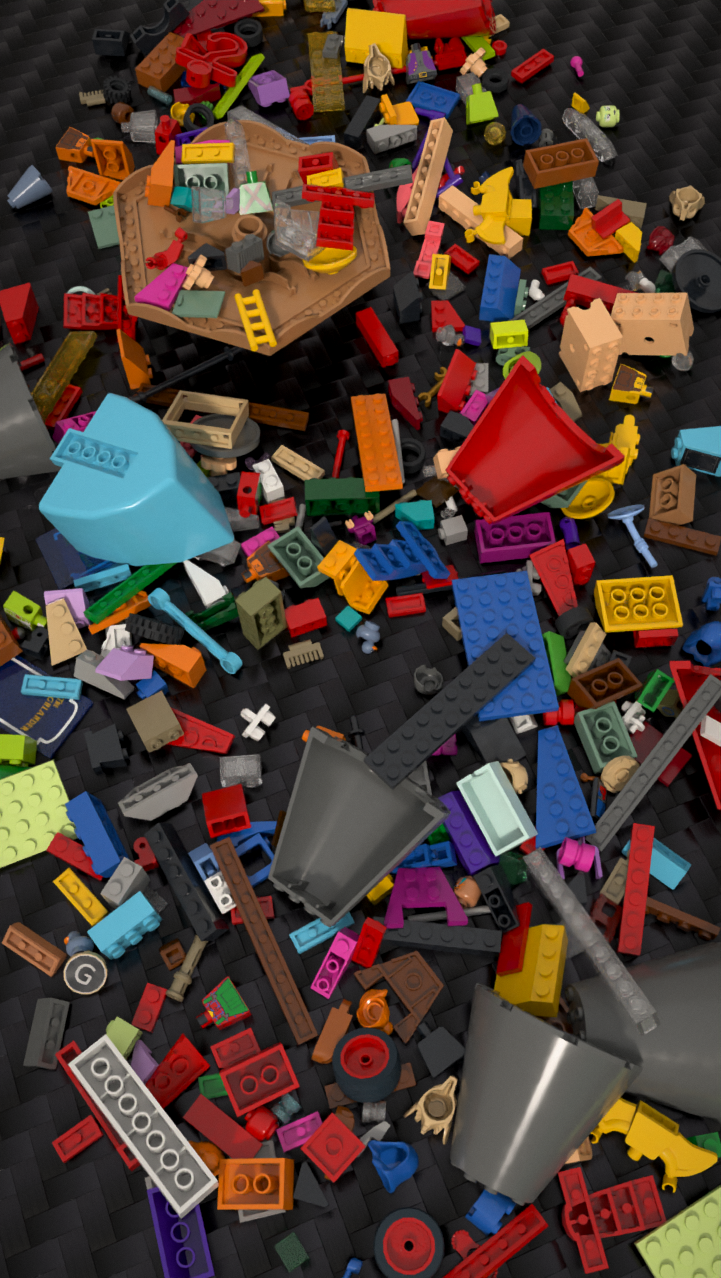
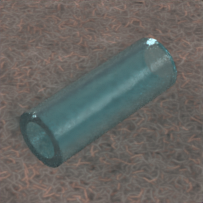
[147,86,172,105]

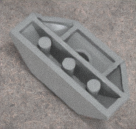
[118,763,198,821]

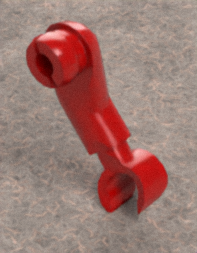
[438,166,465,189]

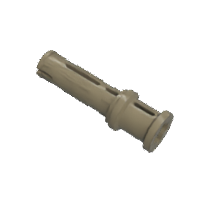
[165,935,208,1002]

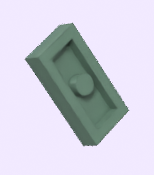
[514,279,529,317]

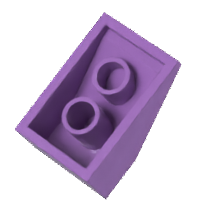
[247,70,290,107]

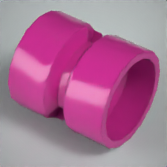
[558,837,595,873]

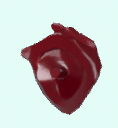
[647,226,675,255]

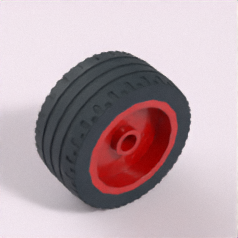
[332,1027,401,1103]
[373,1207,444,1278]

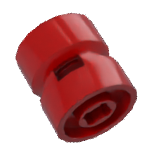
[289,89,314,120]
[543,699,574,725]

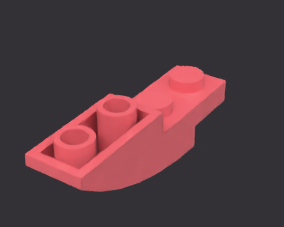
[396,167,418,224]

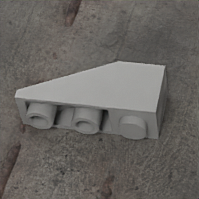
[367,125,417,154]

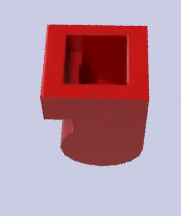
[133,837,159,872]

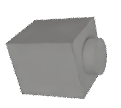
[438,515,468,545]

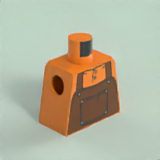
[55,127,95,163]
[241,541,289,583]

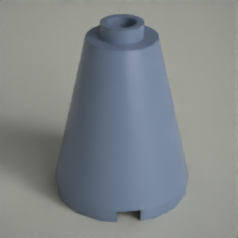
[7,165,53,209]

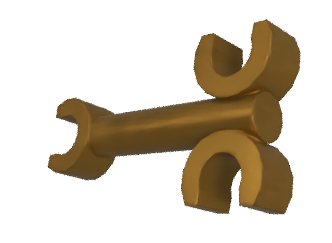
[418,367,447,407]

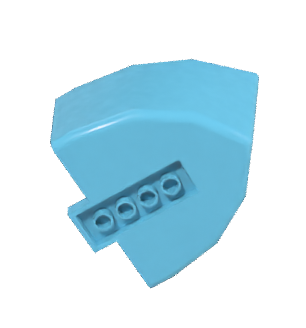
[39,393,234,566]

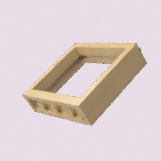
[162,390,249,449]

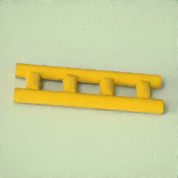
[234,289,277,351]

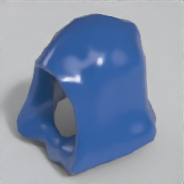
[682,621,721,667]
[367,1140,419,1193]

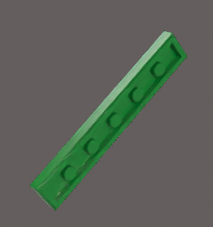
[83,563,176,624]

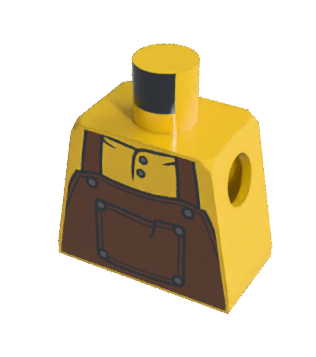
[609,364,654,404]

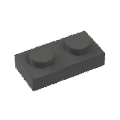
[322,34,343,59]

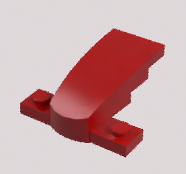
[302,184,374,251]
[63,275,139,343]
[558,1167,666,1274]

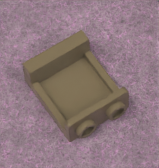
[126,691,184,752]

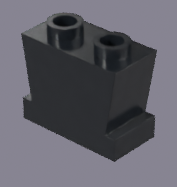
[84,724,129,775]

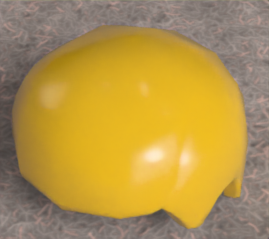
[170,102,195,128]

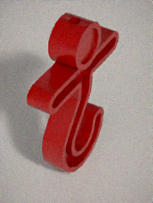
[175,32,248,88]

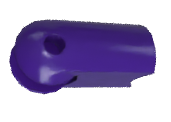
[560,517,580,550]

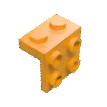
[379,94,419,125]
[317,540,358,596]
[340,560,388,614]

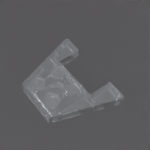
[273,199,327,262]

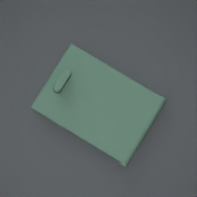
[172,290,226,318]

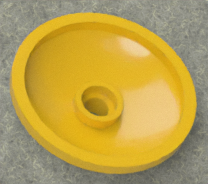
[303,246,357,275]
[561,478,615,519]

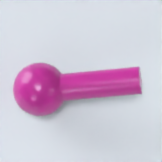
[570,56,584,77]

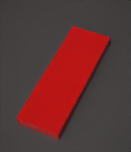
[496,902,532,977]
[183,1094,263,1159]

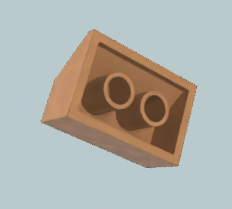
[649,464,696,525]

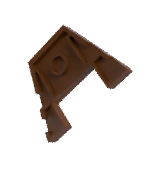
[354,951,444,1044]

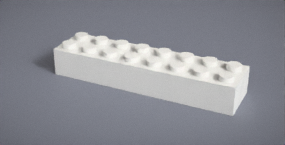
[68,1034,219,1219]

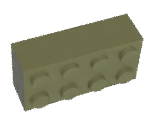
[235,577,287,650]

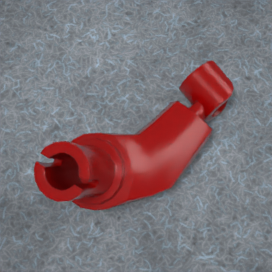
[145,227,188,270]

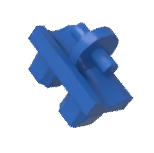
[702,577,721,611]

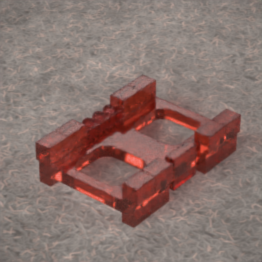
[582,893,623,944]

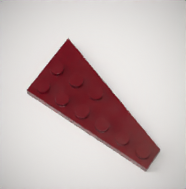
[172,0,265,38]

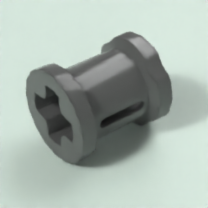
[539,129,554,148]

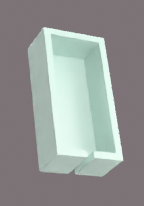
[456,761,538,857]

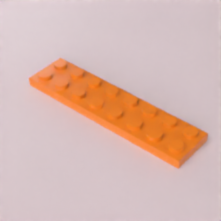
[351,394,403,492]

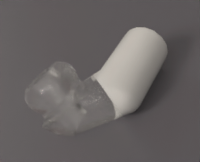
[441,496,458,520]

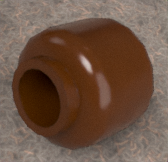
[111,102,135,126]

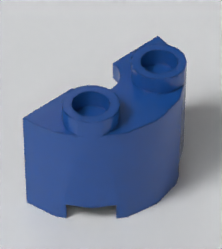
[465,1189,516,1236]

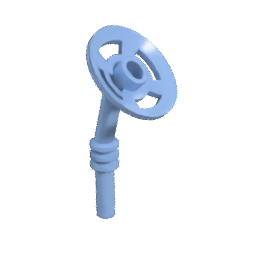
[608,505,658,568]

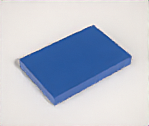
[406,81,460,119]

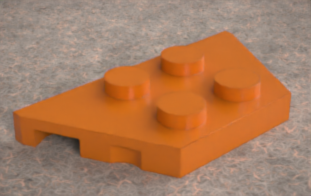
[67,166,121,205]
[568,207,624,256]
[88,591,152,634]

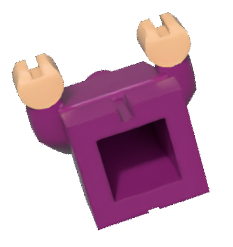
[345,511,377,547]

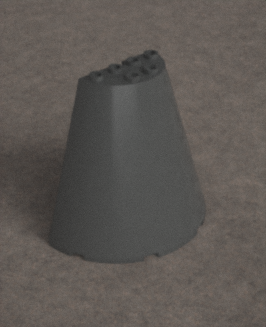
[0,343,62,479]
[268,726,451,927]
[565,942,721,1123]
[450,982,643,1206]

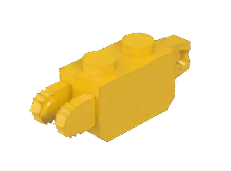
[615,415,640,474]

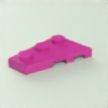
[134,263,188,311]

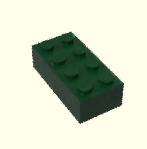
[538,181,574,230]
[305,477,380,516]

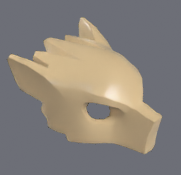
[363,43,395,93]
[669,186,705,221]
[403,1075,458,1144]

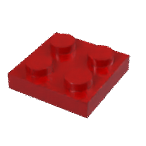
[300,1112,366,1183]

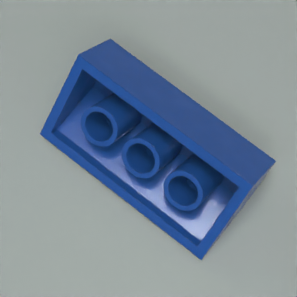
[479,254,521,322]
[65,791,130,878]

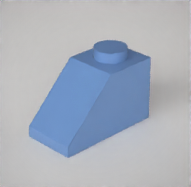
[188,843,220,894]

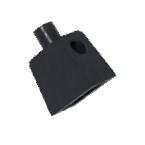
[416,1021,465,1080]

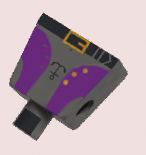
[406,43,437,84]

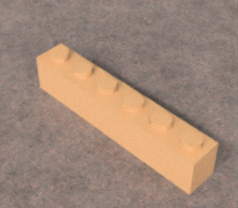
[438,185,523,259]

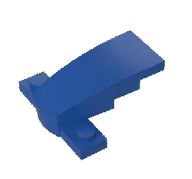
[354,521,451,581]

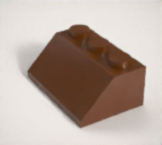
[567,658,643,709]

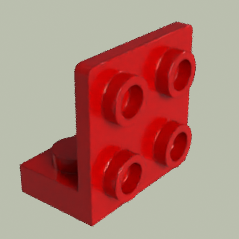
[633,628,678,648]

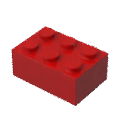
[219,1042,300,1117]

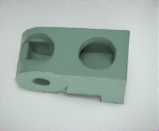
[496,346,530,366]

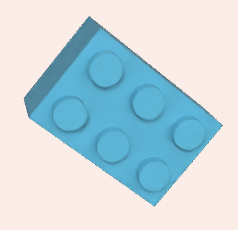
[87,891,163,960]

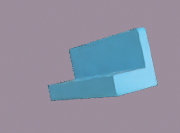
[73,562,132,592]
[622,838,691,890]

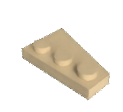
[45,597,87,666]

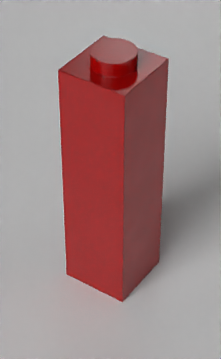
[356,307,398,368]

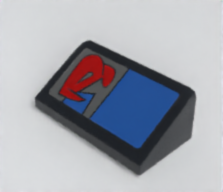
[589,777,608,823]

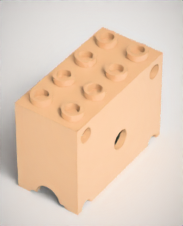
[611,293,694,356]
[559,298,623,392]

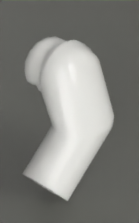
[639,278,656,293]
[529,280,545,301]

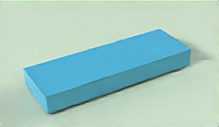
[21,674,83,700]
[289,912,355,954]

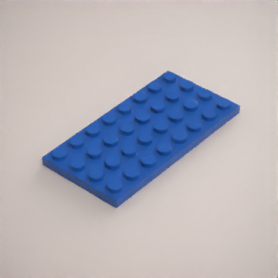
[451,571,559,721]

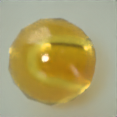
[484,122,506,145]

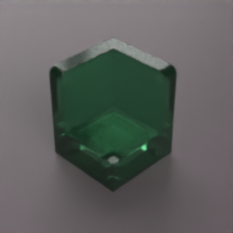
[655,270,675,293]
[499,852,529,884]
[275,1232,310,1272]

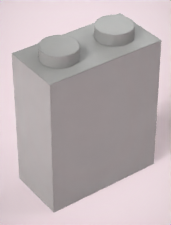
[100,857,151,909]

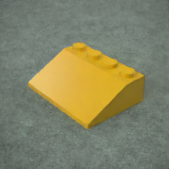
[345,8,408,68]
[594,575,683,632]
[494,924,568,1017]

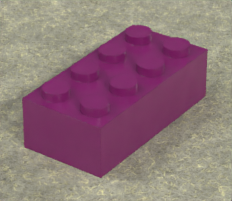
[474,512,556,563]

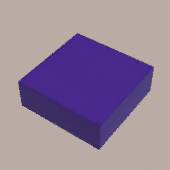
[463,325,481,346]

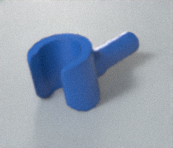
[342,1258,363,1278]

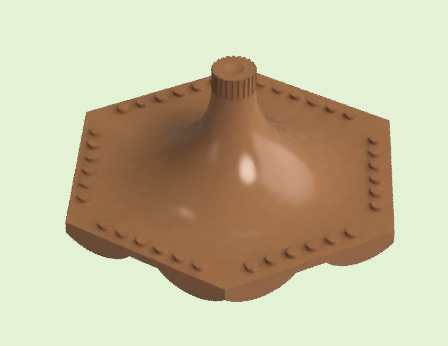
[113,120,390,356]

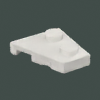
[100,624,132,658]

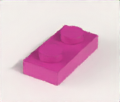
[460,390,488,425]
[241,527,280,557]
[276,1111,322,1153]

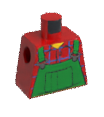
[237,471,262,518]
[196,977,252,1030]

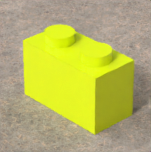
[490,320,528,349]

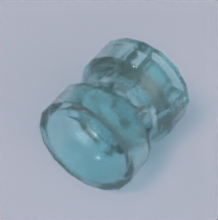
[270,1093,302,1124]

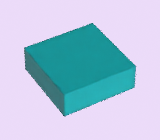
[335,606,362,632]

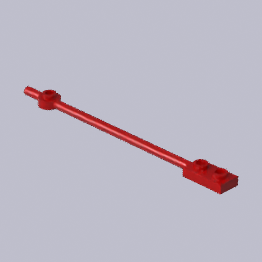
[289,50,467,95]

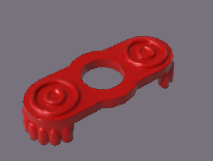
[451,1230,498,1278]

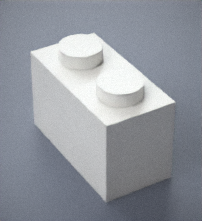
[252,459,285,504]

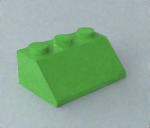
[542,631,571,696]

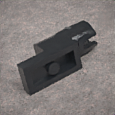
[514,159,537,209]

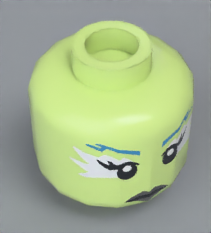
[596,105,620,127]

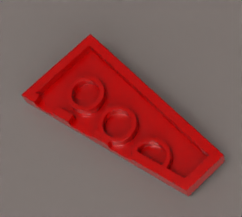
[167,708,235,754]
[145,1034,210,1109]

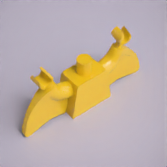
[465,167,514,245]
[590,1097,718,1193]

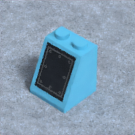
[671,426,721,477]

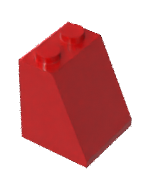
[0,283,39,344]

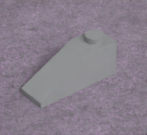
[74,649,134,699]

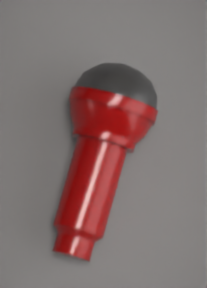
[11,627,25,640]

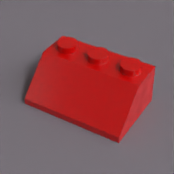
[437,349,478,413]

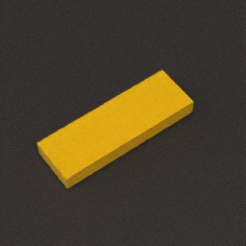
[181,143,235,164]
[53,868,109,927]

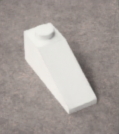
[183,560,229,609]

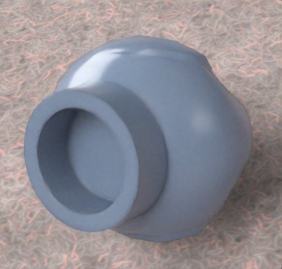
[356,620,380,654]
[64,931,94,956]

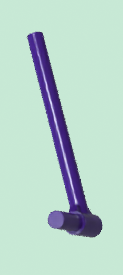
[412,107,446,173]
[435,156,464,199]

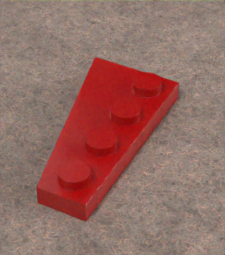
[529,539,578,617]

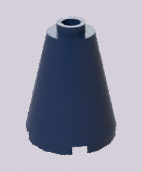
[510,104,542,146]

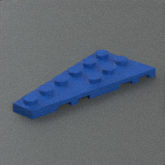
[536,725,596,851]

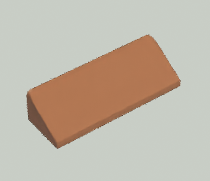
[2,922,67,977]

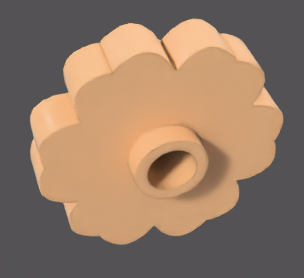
[460,47,488,78]
[182,255,214,290]
[201,454,237,477]

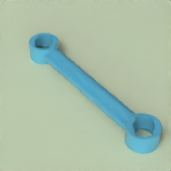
[148,588,242,674]

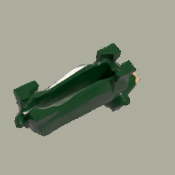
[185,592,239,632]

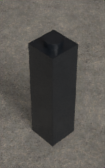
[344,95,381,149]

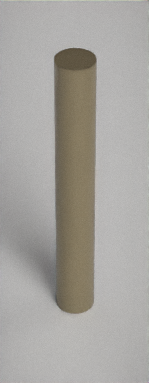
[373,489,417,524]

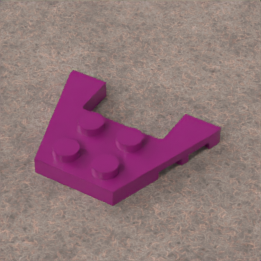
[384,867,468,929]

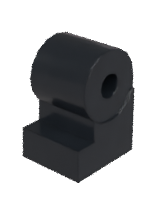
[21,627,50,660]

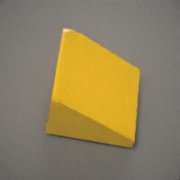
[571,93,590,114]

